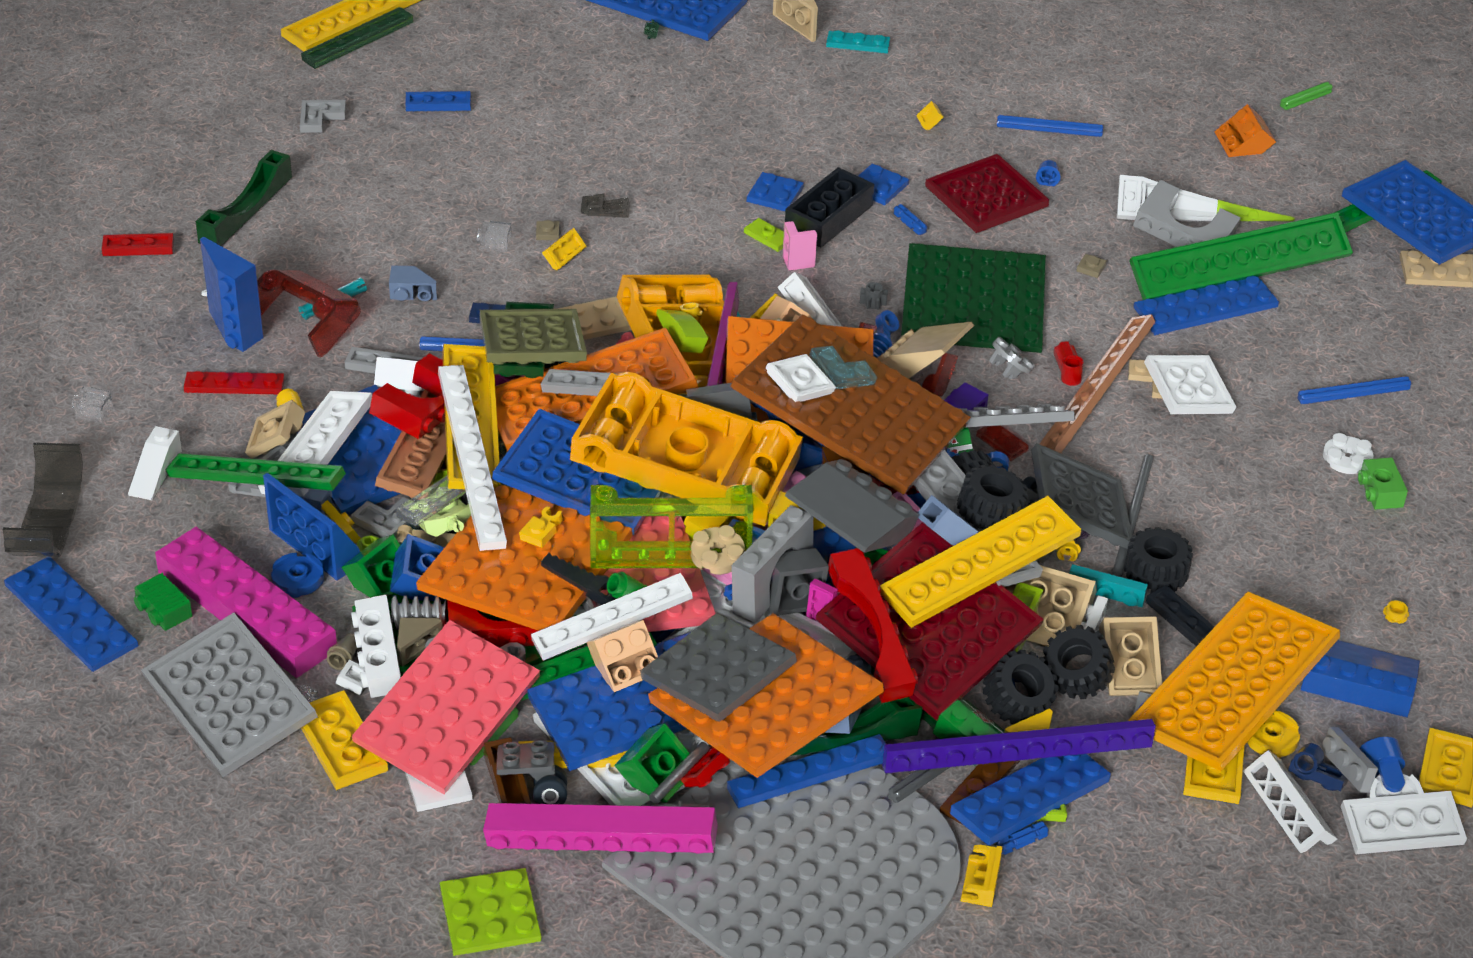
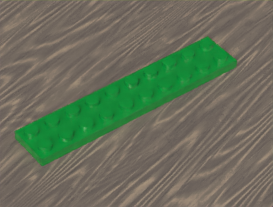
[1129,212,1353,300]

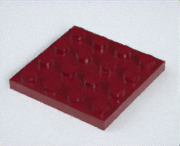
[925,154,1049,233]

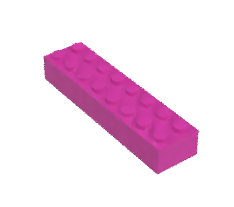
[155,526,337,678]

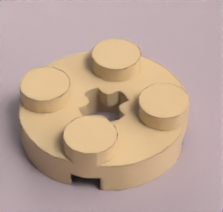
[691,525,745,575]

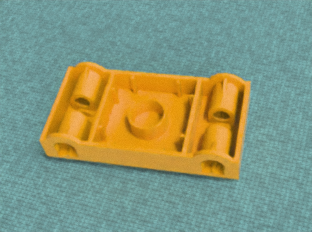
[616,275,725,395]
[570,372,803,526]

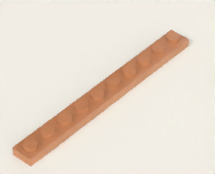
[1040,314,1155,454]

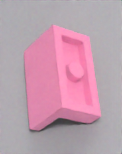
[782,221,817,271]

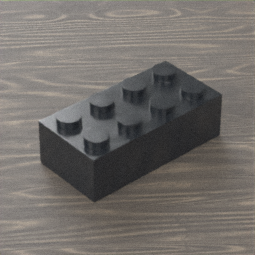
[785,167,874,248]

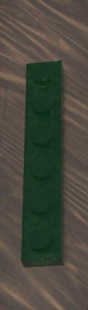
[301,7,413,69]

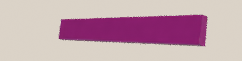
[707,282,739,386]

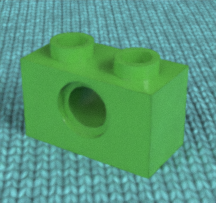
[1358,458,1408,510]

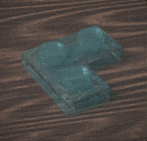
[809,346,877,389]

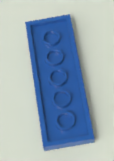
[1134,276,1279,335]
[4,556,138,672]
[950,754,1111,846]

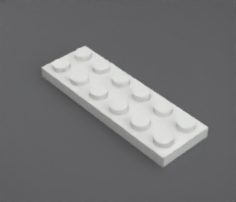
[258,391,372,497]

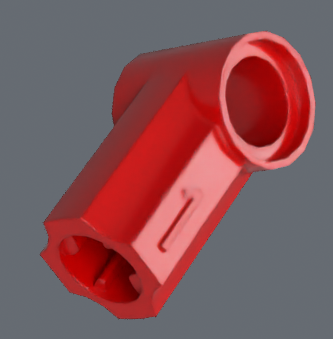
[1054,341,1084,386]

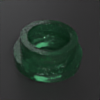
[643,19,659,40]

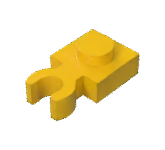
[519,506,563,548]

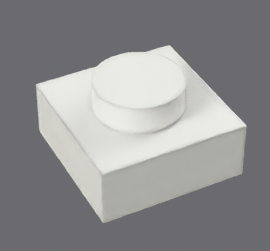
[336,660,365,695]

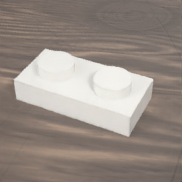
[1081,596,1108,632]

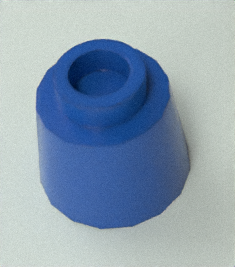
[1036,160,1061,186]

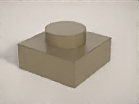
[536,220,559,240]
[1077,254,1107,278]

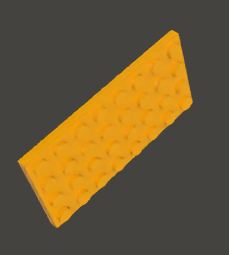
[1128,592,1340,771]

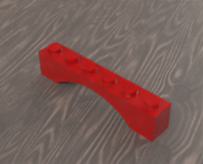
[828,548,918,703]

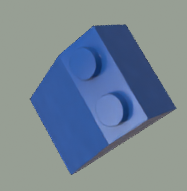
[390,534,446,601]

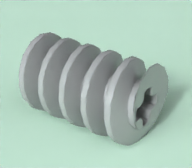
[391,596,448,630]

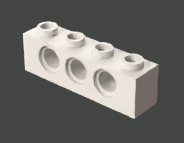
[351,595,401,698]

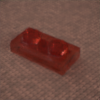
[976,425,1029,461]

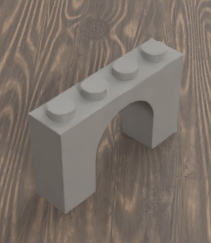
[1133,180,1241,247]
[732,505,813,623]

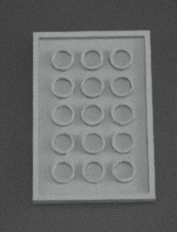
[141,613,318,777]

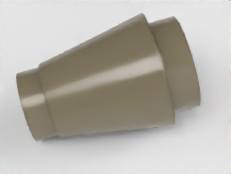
[327,633,357,670]

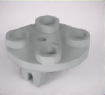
[989,336,1035,380]

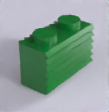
[133,572,192,631]

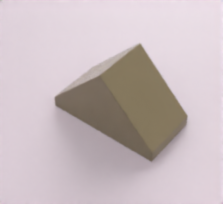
[397,618,442,667]

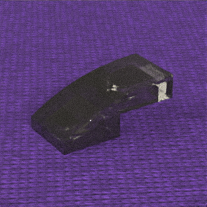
[581,193,630,218]

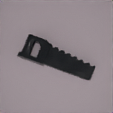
[541,552,618,605]

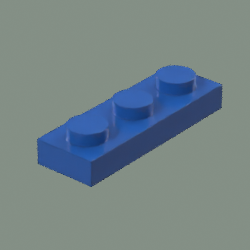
[405,91,471,111]

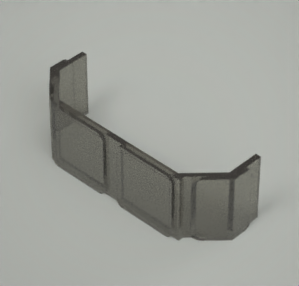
[2,443,83,557]

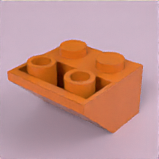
[1214,104,1276,157]

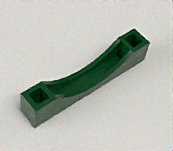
[195,150,292,246]
[790,697,923,756]

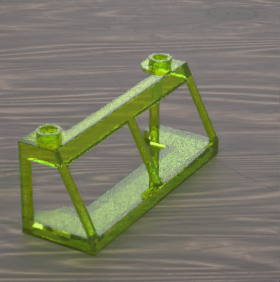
[590,485,753,568]

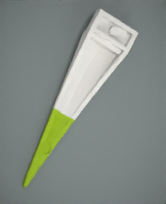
[1117,175,1295,221]

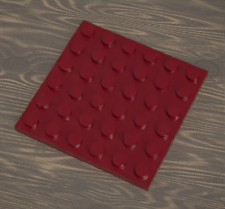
[816,522,1044,721]

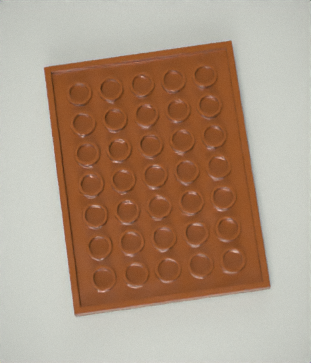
[730,314,971,495]

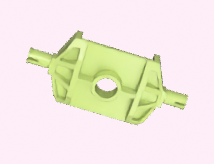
[407,489,471,537]

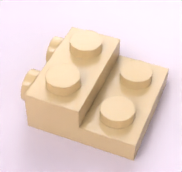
[245,400,305,459]

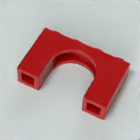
[369,353,445,439]
[447,600,538,648]

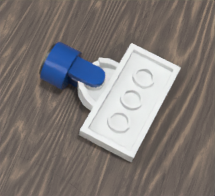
[1341,736,1467,854]

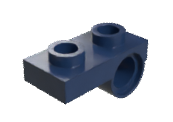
[1288,743,1348,792]

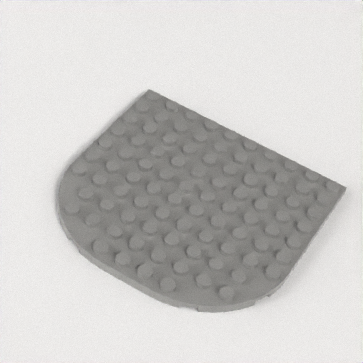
[602,751,961,958]

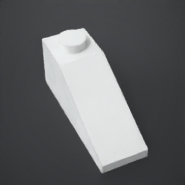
[128,426,182,500]

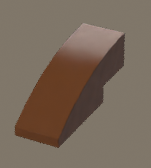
[483,737,531,804]

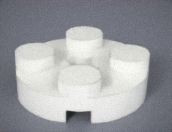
[1323,433,1374,474]

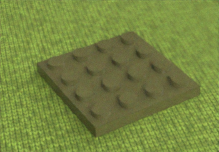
[480,309,587,364]

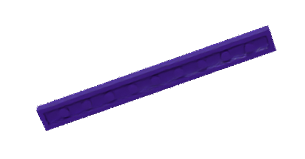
[882,719,1155,773]

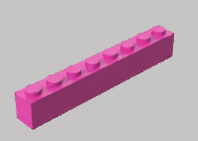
[483,803,718,854]

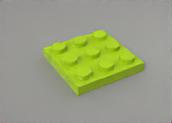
[439,868,541,956]

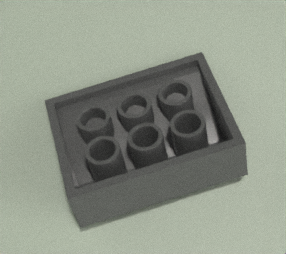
[785,459,919,553]

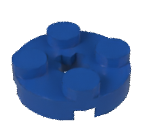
[271,553,324,598]

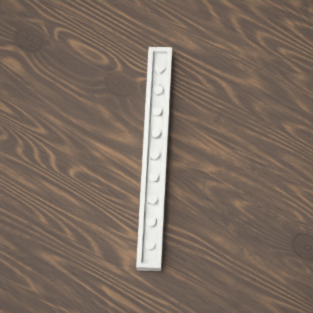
[438,365,507,551]

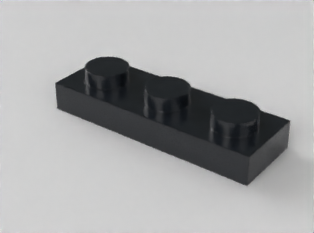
[1146,585,1214,646]

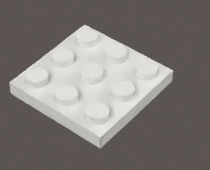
[1144,355,1236,414]

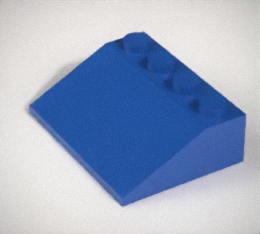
[200,237,263,352]
[263,473,360,581]
[1301,640,1420,718]

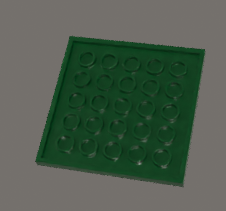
[901,243,1046,353]

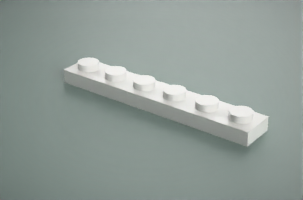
[531,573,693,660]

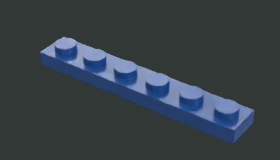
[727,734,886,809]

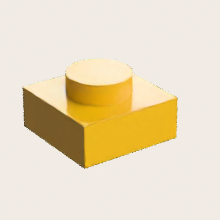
[916,101,943,130]

